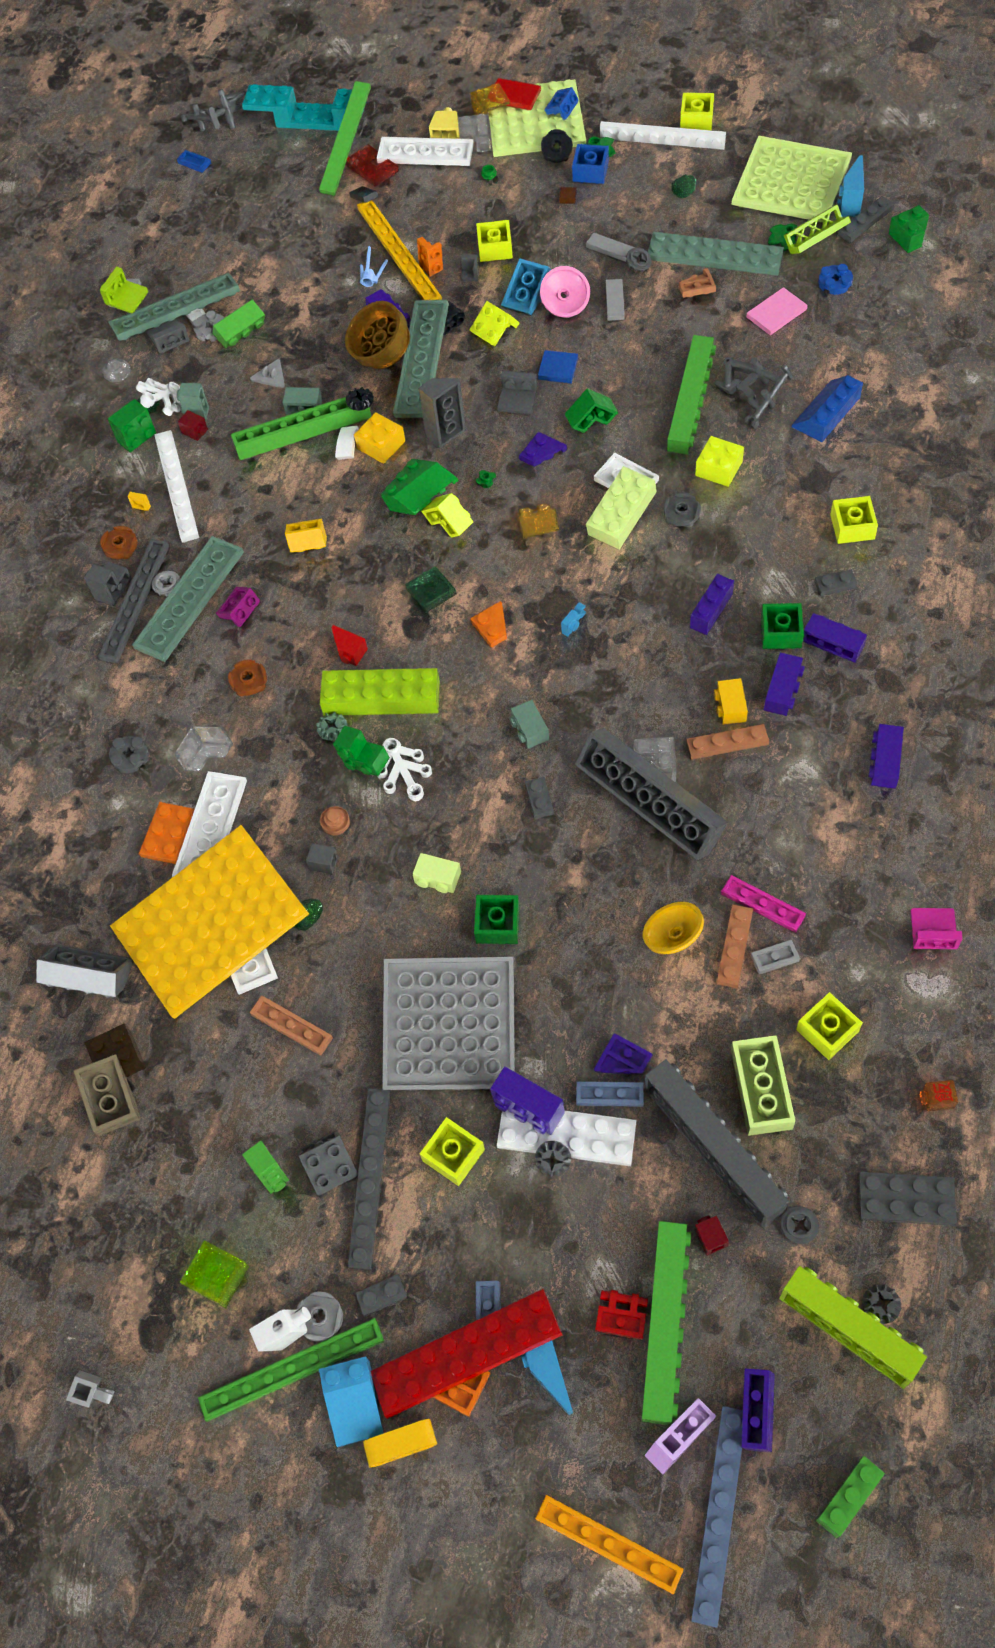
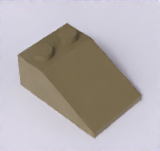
[74,1054,141,1136]

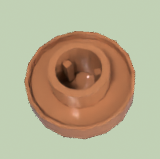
[320,806,350,836]

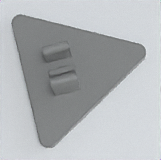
[250,359,285,388]

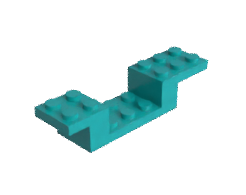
[242,84,365,131]

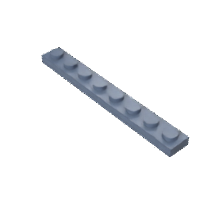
[691,1406,743,1628]

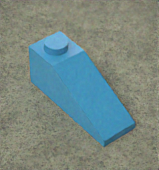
[521,1340,573,1415]

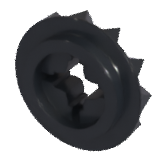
[346,387,374,411]

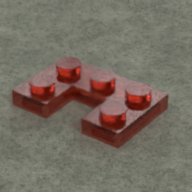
[345,144,399,187]

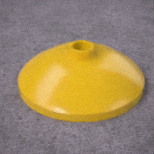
[643,902,704,954]

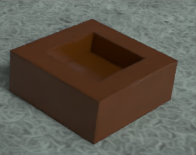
[559,187,577,204]

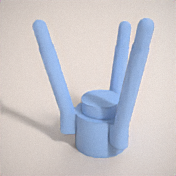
[360,246,388,287]

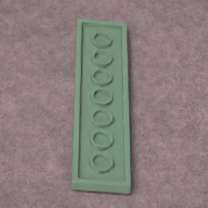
[648,232,784,276]
[108,273,240,341]
[393,300,449,418]
[132,536,244,662]

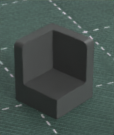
[461,254,479,281]
[306,844,338,874]

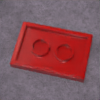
[488,78,541,110]

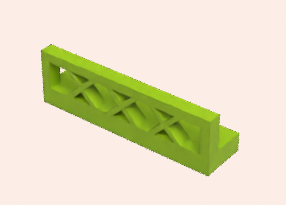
[784,204,851,254]

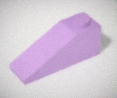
[645,1398,716,1474]

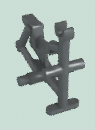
[180,89,247,131]
[715,357,793,429]

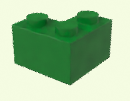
[888,205,929,253]
[565,388,619,433]
[333,726,390,776]

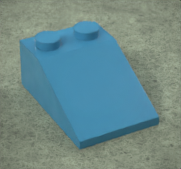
[837,155,864,217]
[501,258,551,315]
[319,1356,384,1447]

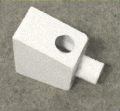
[249,1306,311,1352]

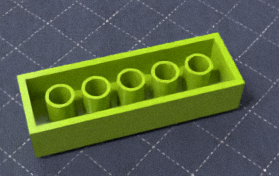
[320,668,440,716]
[779,1265,927,1389]

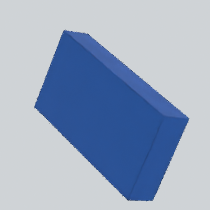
[177,150,211,173]

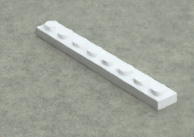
[600,121,726,150]
[154,430,199,543]

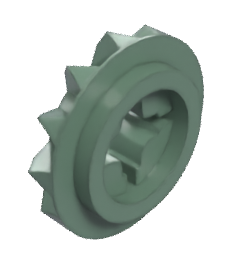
[316,712,348,741]

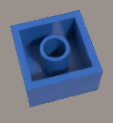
[572,144,609,184]

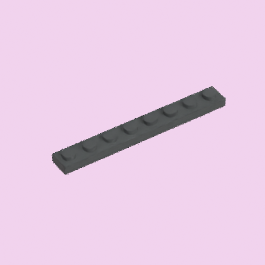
[99,539,169,664]
[348,1088,391,1270]

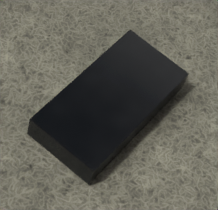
[349,186,378,203]

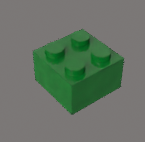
[107,399,156,453]
[761,603,804,649]
[474,895,520,944]

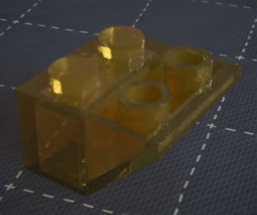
[515,503,559,538]

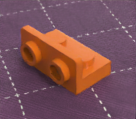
[417,237,443,277]

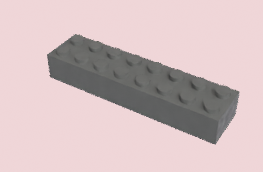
[575,728,728,860]
[645,1059,789,1229]

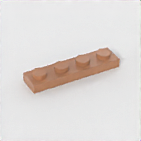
[686,724,769,759]
[717,904,753,989]
[250,996,333,1056]

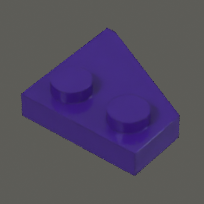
[519,432,567,467]
[594,1033,653,1075]

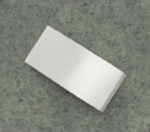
[335,426,359,460]

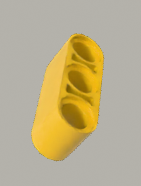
[363,1419,437,1468]

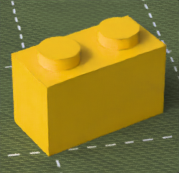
[285,518,327,552]
[714,678,748,725]

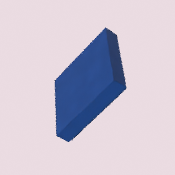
[538,350,578,384]

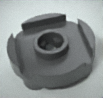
[664,493,701,527]
[109,736,149,773]

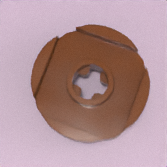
[100,526,138,559]
[228,659,267,696]

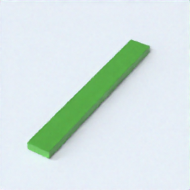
[319,81,371,196]
[198,1318,385,1422]

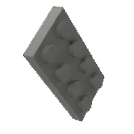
[859,1172,957,1226]

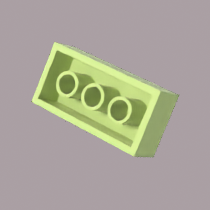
[586,466,657,550]
[731,1035,796,1136]

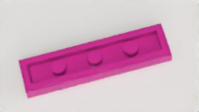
[721,875,806,933]

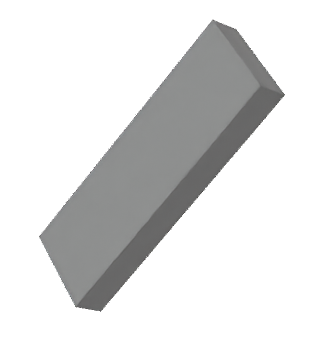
[586,233,635,262]
[606,279,624,321]

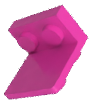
[910,908,962,949]

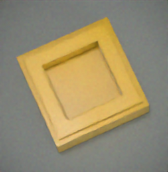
[128,492,151,511]

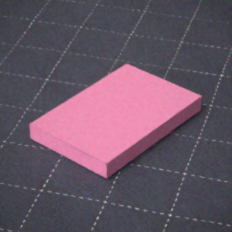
[746,287,808,335]

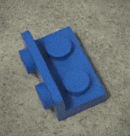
[544,87,579,120]

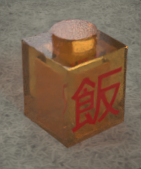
[920,1080,958,1111]

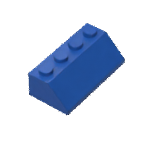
[792,375,863,442]

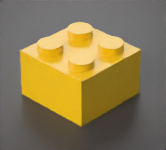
[354,412,405,464]

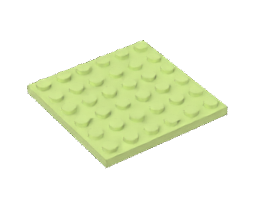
[485,79,586,157]
[732,136,852,222]

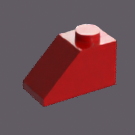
[331,625,368,666]

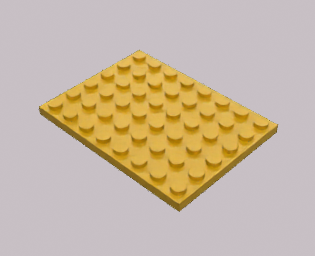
[110,825,309,1019]

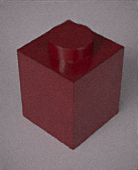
[177,410,208,441]
[694,1215,729,1256]

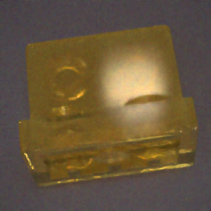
[470,83,510,127]

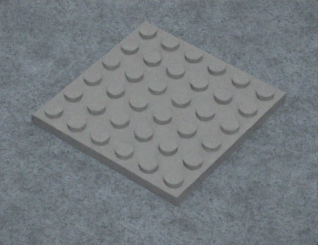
[383,957,515,1091]

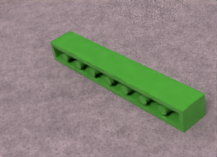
[667,335,716,454]
[231,396,371,460]
[642,1221,691,1425]

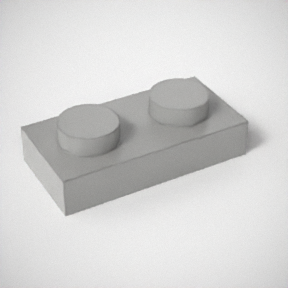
[751,940,800,975]

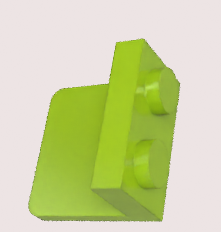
[100,266,148,313]

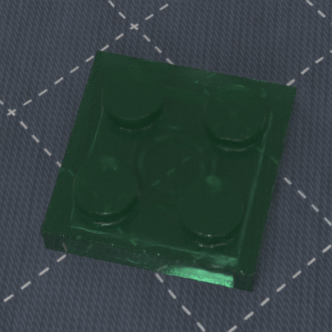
[405,566,457,613]

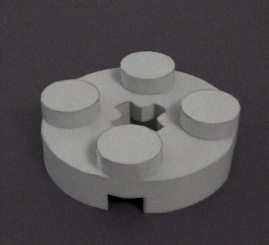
[193,310,224,342]
[296,1292,343,1342]

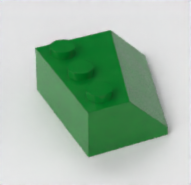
[380,459,459,515]

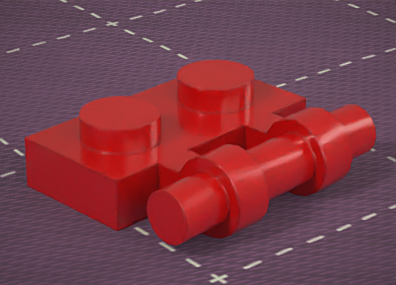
[595,1289,648,1340]

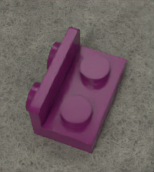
[216,586,260,627]

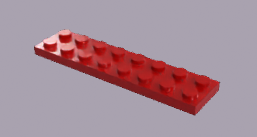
[371,1289,563,1419]

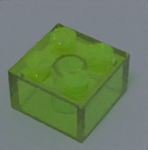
[180,1240,249,1309]

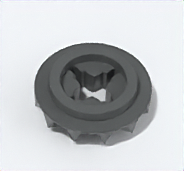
[626,248,652,273]
[535,1141,571,1177]
[781,1206,819,1245]
[862,1284,902,1324]

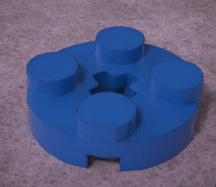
[818,264,853,295]

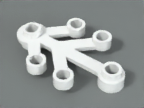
[136,378,181,416]
[377,738,432,801]

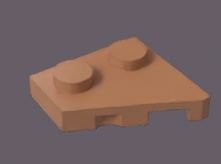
[679,268,716,298]

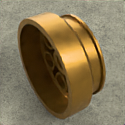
[345,301,410,369]

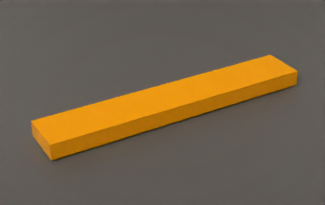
[535,1495,684,1595]

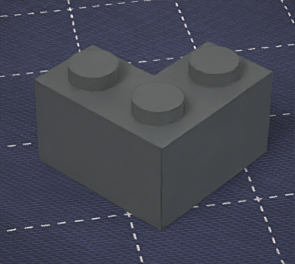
[84,562,132,606]

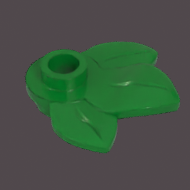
[587,136,616,157]
[768,223,798,252]

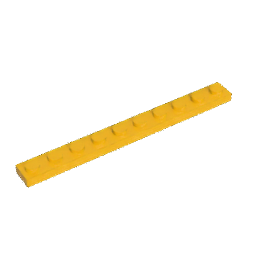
[357,200,442,300]

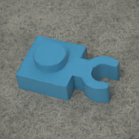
[561,602,586,637]

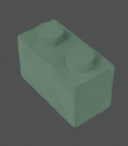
[177,383,209,421]
[283,387,322,415]
[509,700,549,749]

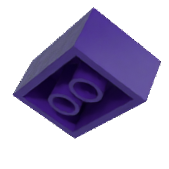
[490,1066,565,1135]

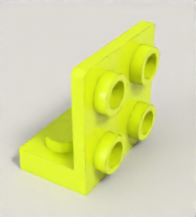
[470,301,520,346]

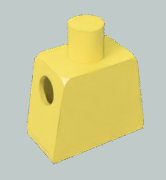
[429,107,460,139]

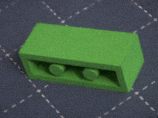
[212,299,265,349]
[242,1141,289,1194]
[816,1456,885,1538]

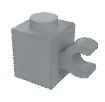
[66,1370,115,1408]

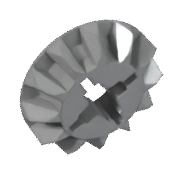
[152,571,180,597]

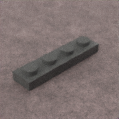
[838,196,895,243]

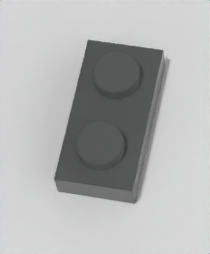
[814,569,858,597]
[525,777,554,819]
[355,1274,408,1317]

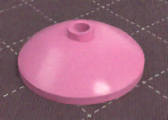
[540,266,590,318]

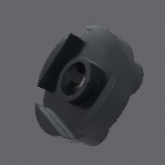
[541,129,573,163]

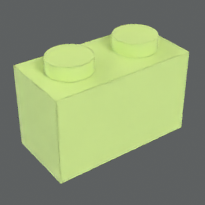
[413,853,461,893]

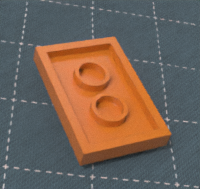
[139,802,195,864]

